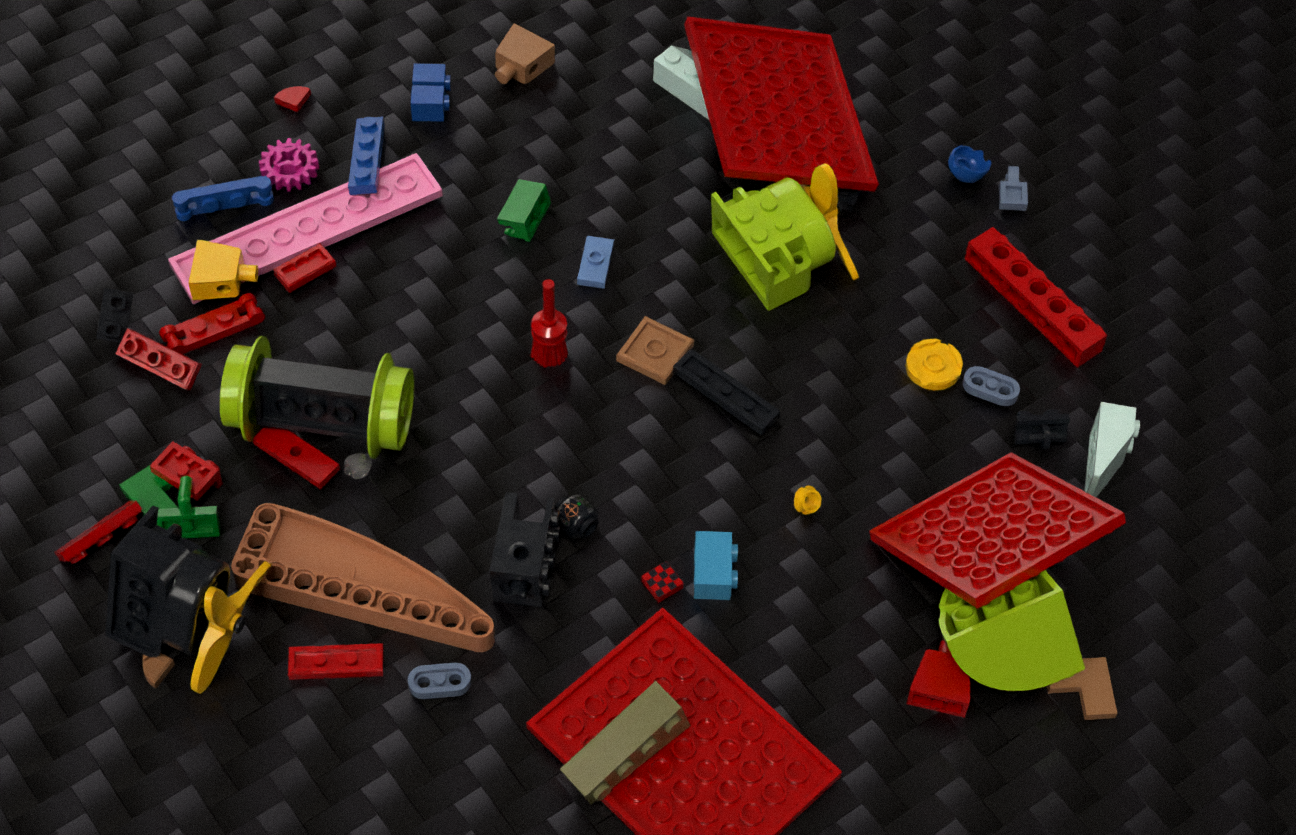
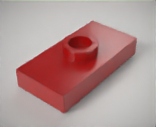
[273,243,336,293]

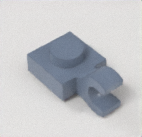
[999,166,1028,211]

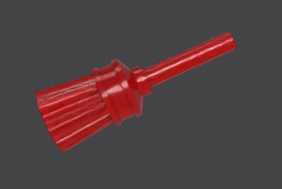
[530,279,568,368]

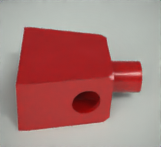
[906,640,970,718]

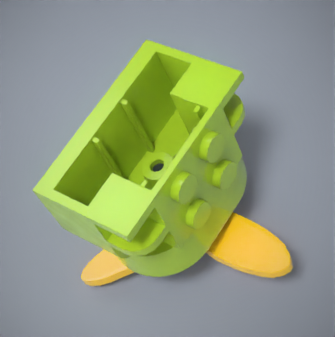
[711,163,859,311]

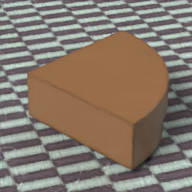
[142,653,175,688]

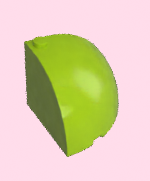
[938,570,1085,691]

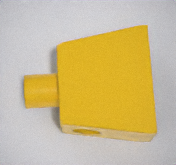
[188,240,259,300]

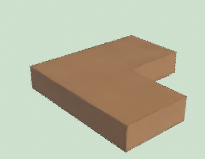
[1047,657,1117,720]

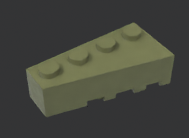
[560,681,691,804]

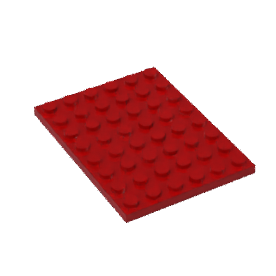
[684,16,879,192]
[526,607,842,835]

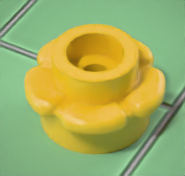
[794,485,822,515]

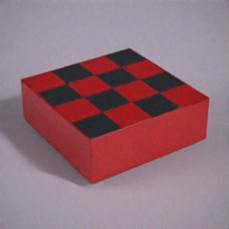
[641,561,684,603]

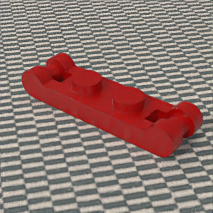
[159,293,265,354]

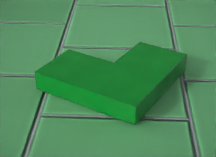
[119,465,178,516]

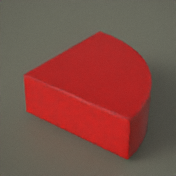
[274,86,311,112]

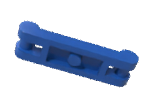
[172,176,274,221]

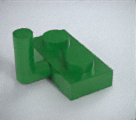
[157,476,220,538]

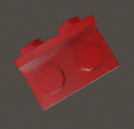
[150,441,223,501]

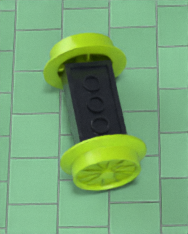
[220,336,414,459]

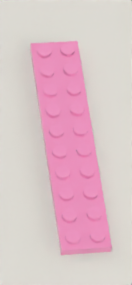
[168,153,443,304]

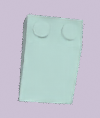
[1084,402,1140,497]

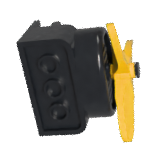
[105,506,272,694]

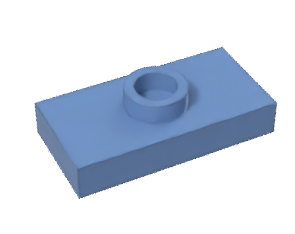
[577,236,614,289]

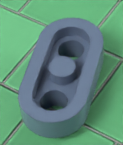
[963,366,1020,406]
[408,663,471,699]

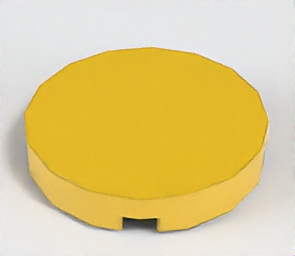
[905,339,963,391]

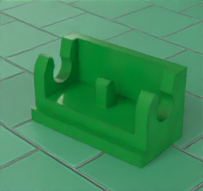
[497,179,551,242]

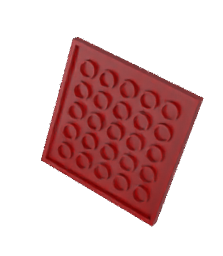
[869,452,1126,609]

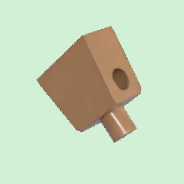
[495,23,555,84]

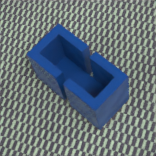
[411,64,451,122]

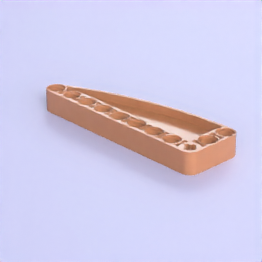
[231,503,495,652]

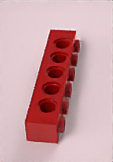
[965,227,1107,368]

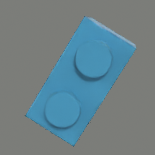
[694,531,738,600]

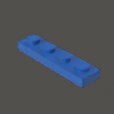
[348,117,385,195]

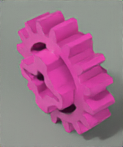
[259,138,319,192]

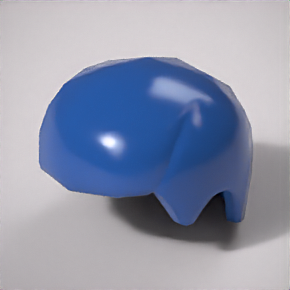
[948,145,992,183]

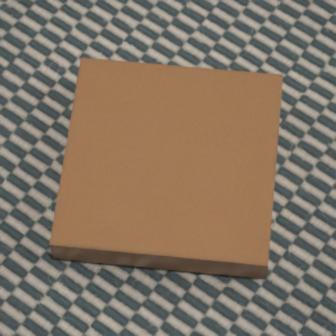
[616,316,694,385]

